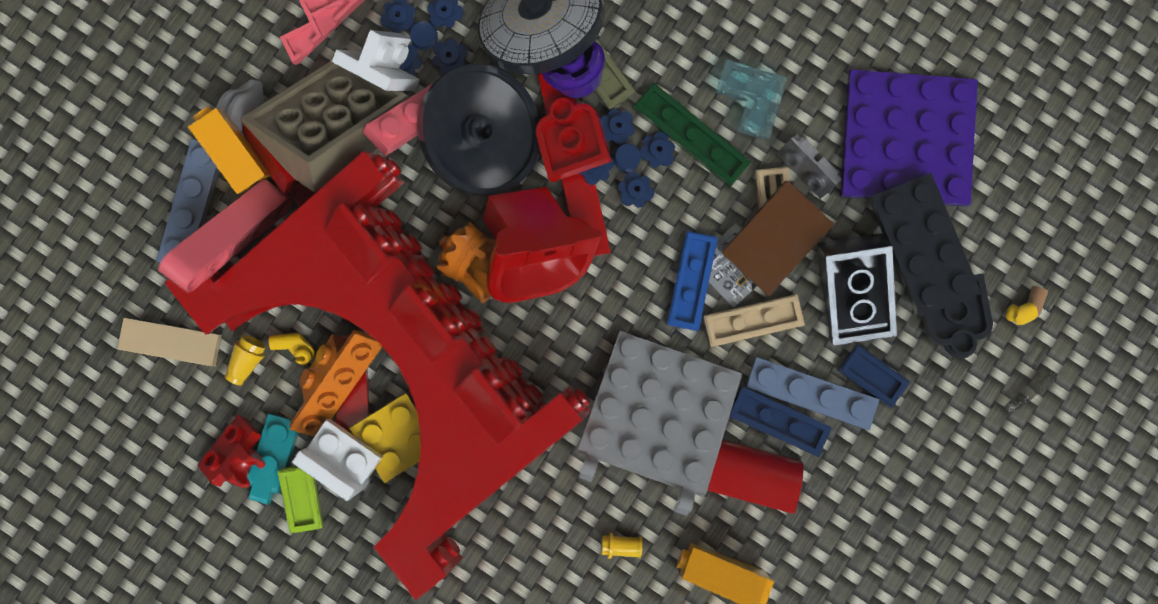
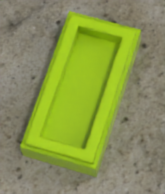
[278,465,324,534]

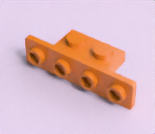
[289,330,382,437]

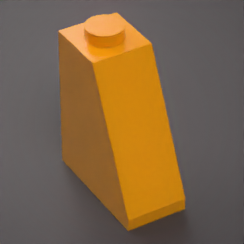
[188,107,271,194]
[677,543,774,604]

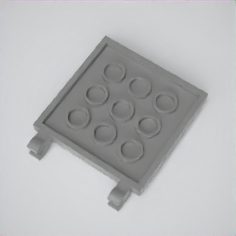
[577,331,742,516]

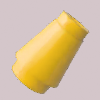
[224,335,266,385]

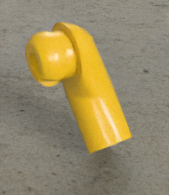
[269,333,314,365]

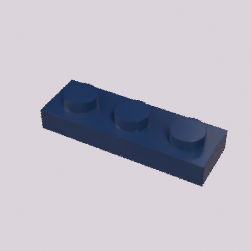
[729,387,832,457]

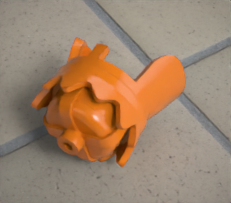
[437,221,495,304]

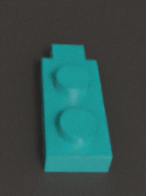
[248,413,299,505]

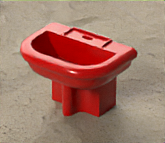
[483,187,602,303]

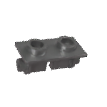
[776,134,842,199]

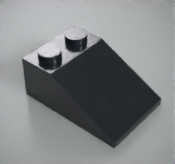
[817,233,897,346]

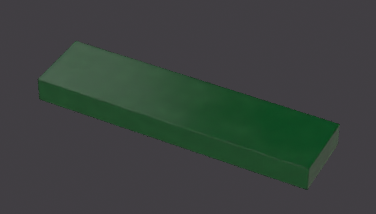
[633,82,751,188]

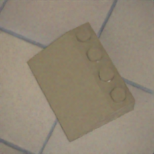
[241,61,408,192]

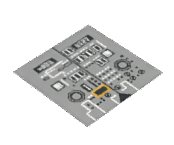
[709,223,757,308]

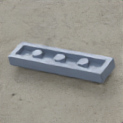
[156,139,220,263]
[745,357,879,430]

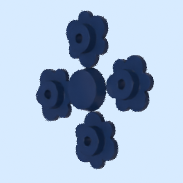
[381,0,468,76]
[579,109,675,208]

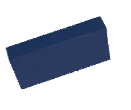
[837,344,910,408]

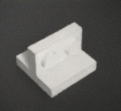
[332,30,420,91]
[292,419,383,501]

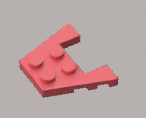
[280,0,365,66]

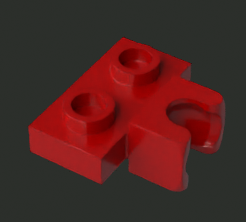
[197,414,265,488]

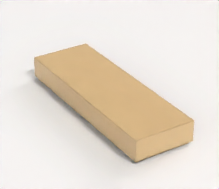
[702,294,805,347]
[117,318,222,367]

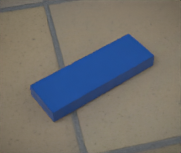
[666,231,718,332]

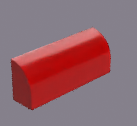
[707,439,804,514]

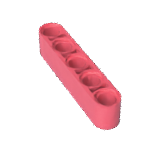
[159,179,293,292]

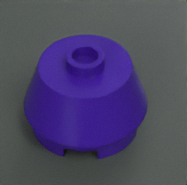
[542,41,605,98]

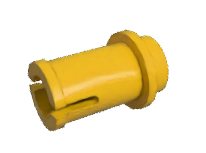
[601,532,642,559]

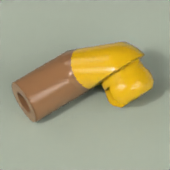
[1006,286,1048,325]

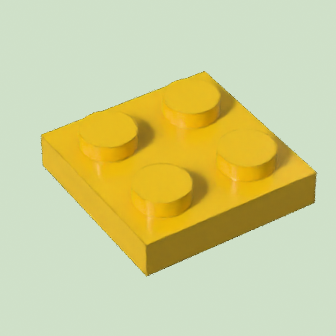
[349,392,421,484]

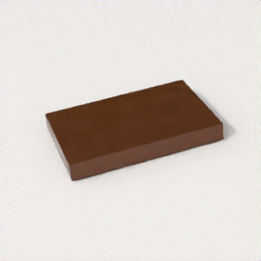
[720,181,834,296]

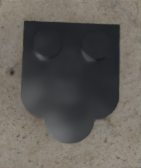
[922,273,993,359]

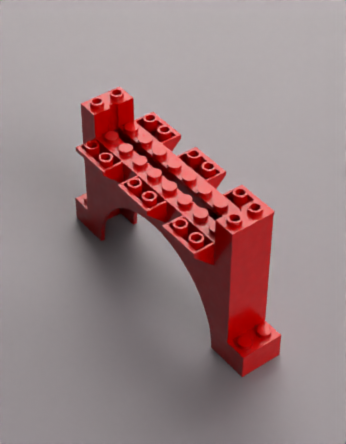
[165,151,591,600]

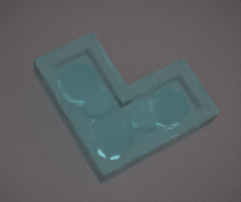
[716,60,787,141]

